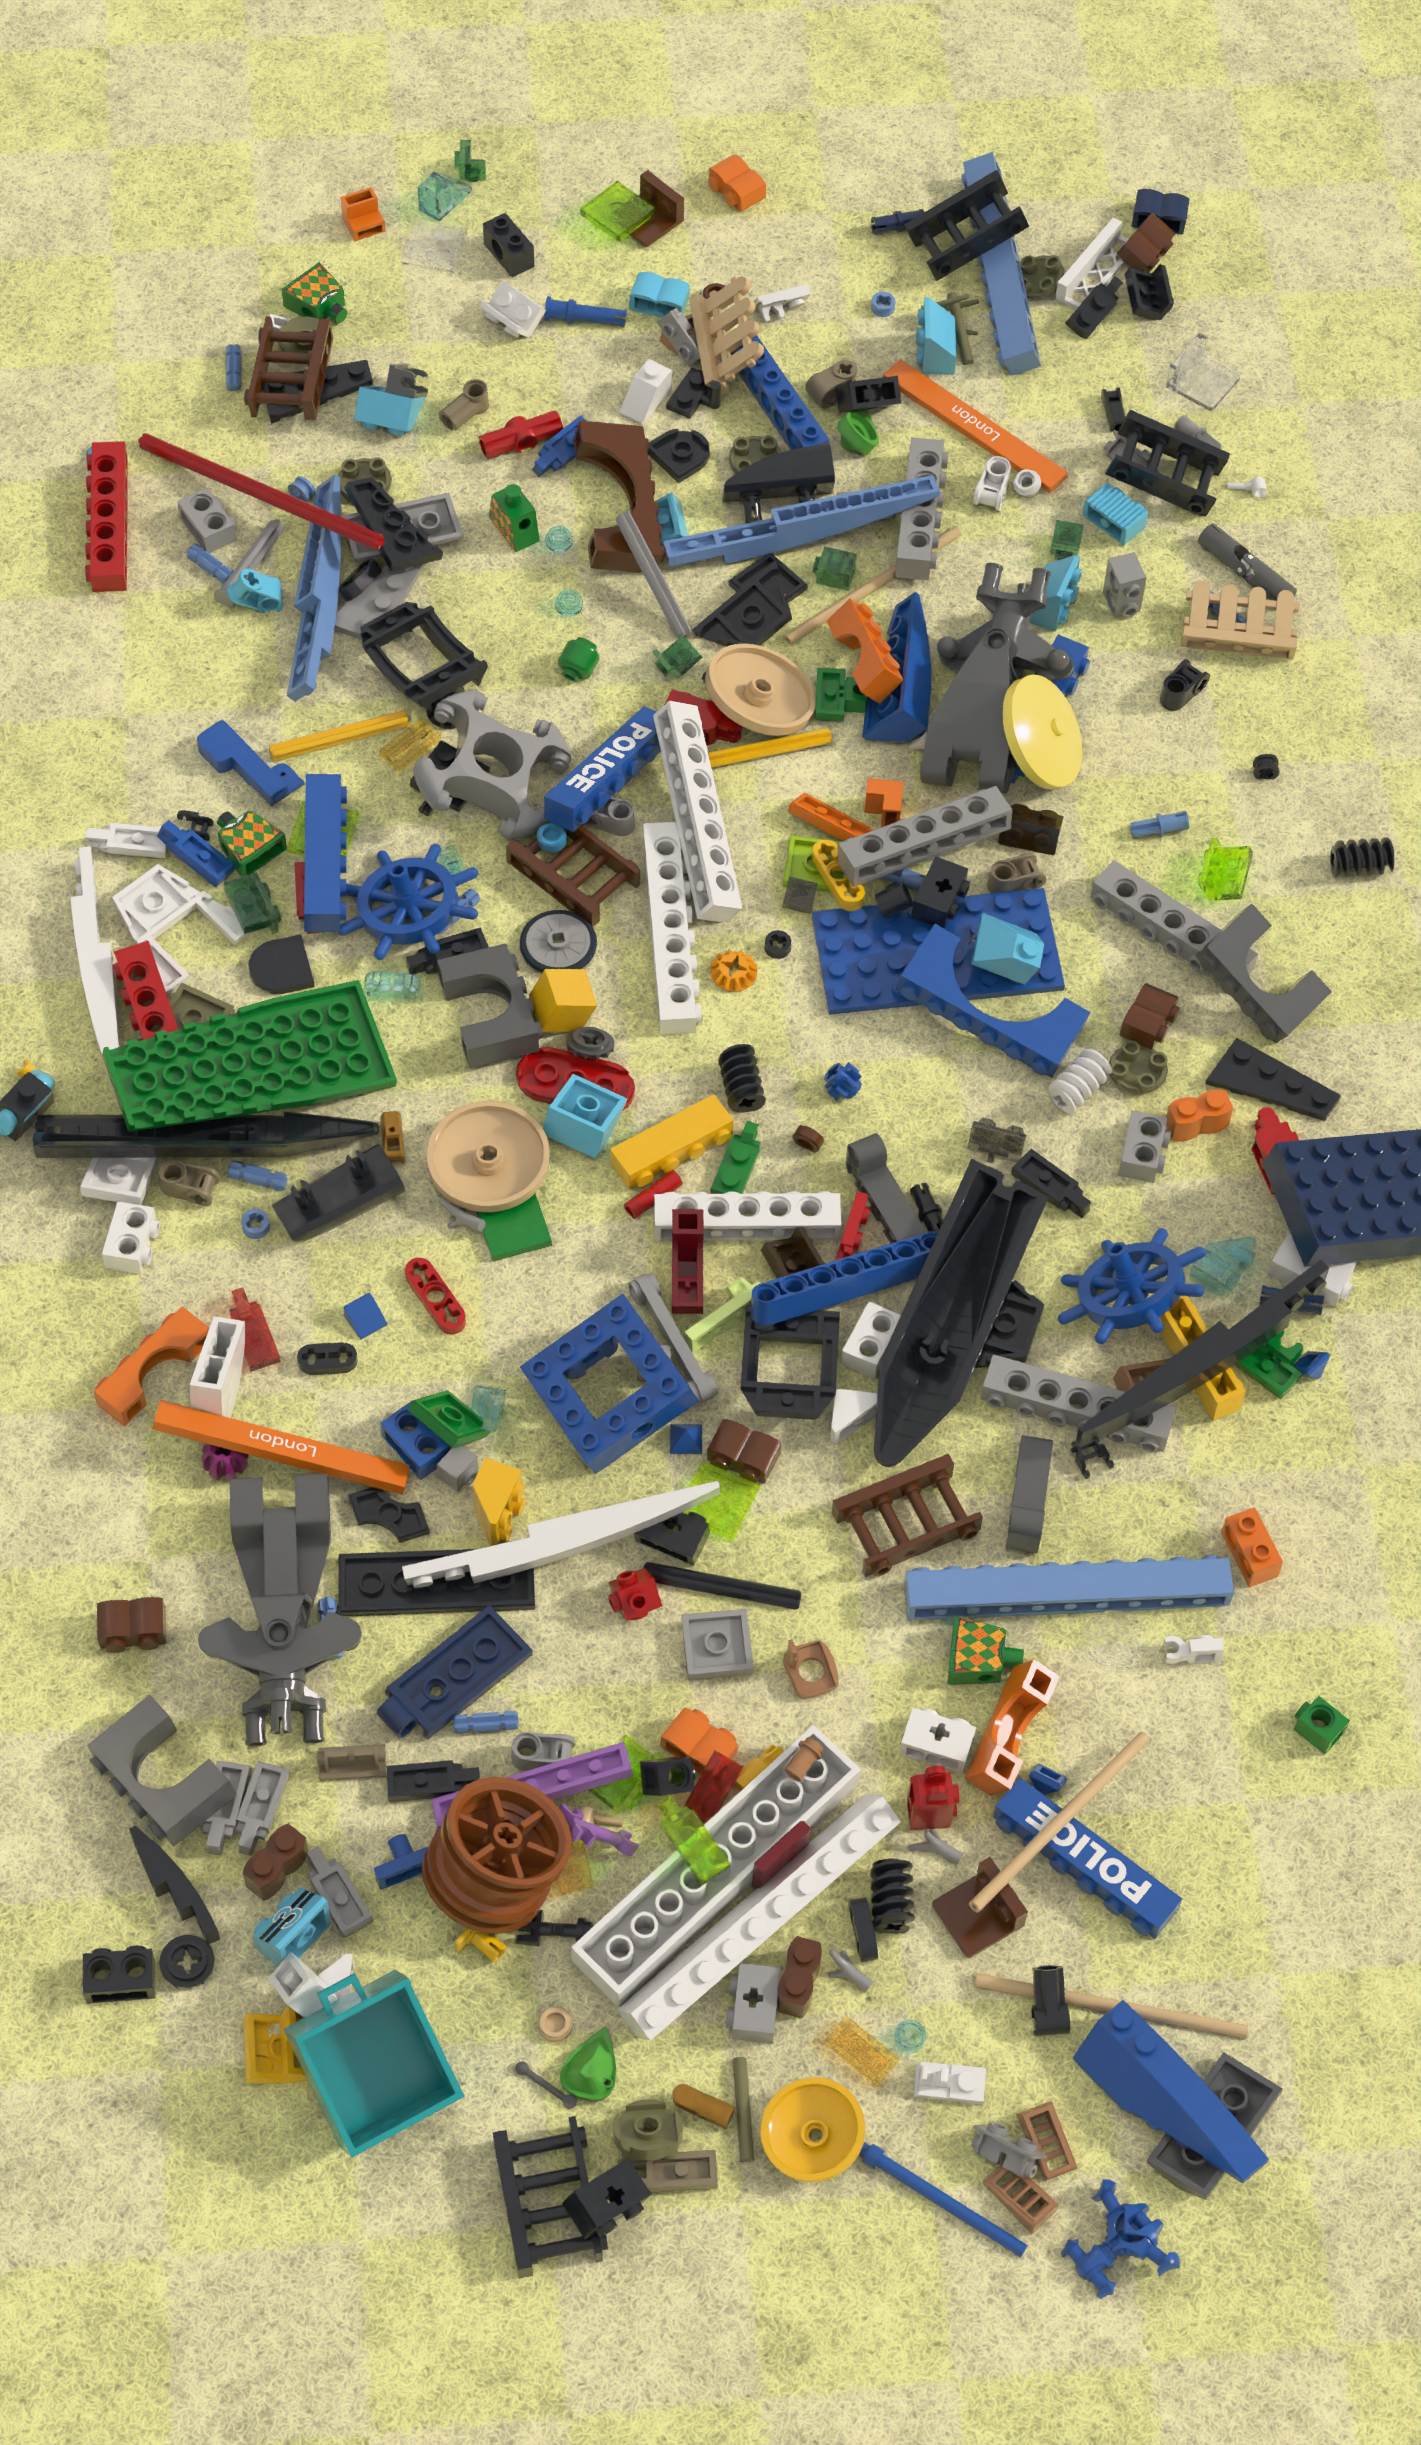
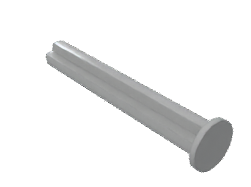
[214,519,284,608]

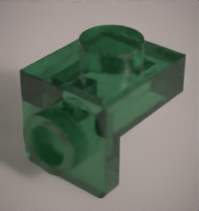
[455,140,486,182]
[1050,520,1084,560]
[652,635,703,679]

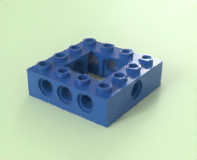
[520,1294,699,1474]

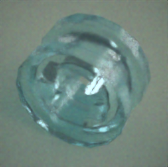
[894,2020,926,2054]

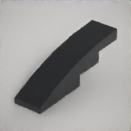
[129,1826,220,1944]

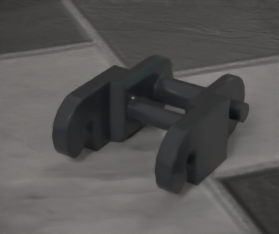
[177,810,214,841]
[1070,1439,1114,1479]

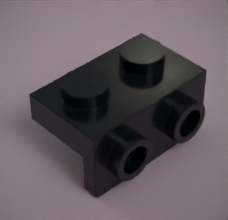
[1124,264,1174,320]

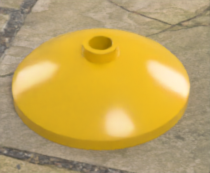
[760,2077,866,2182]

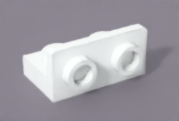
[479,280,546,338]

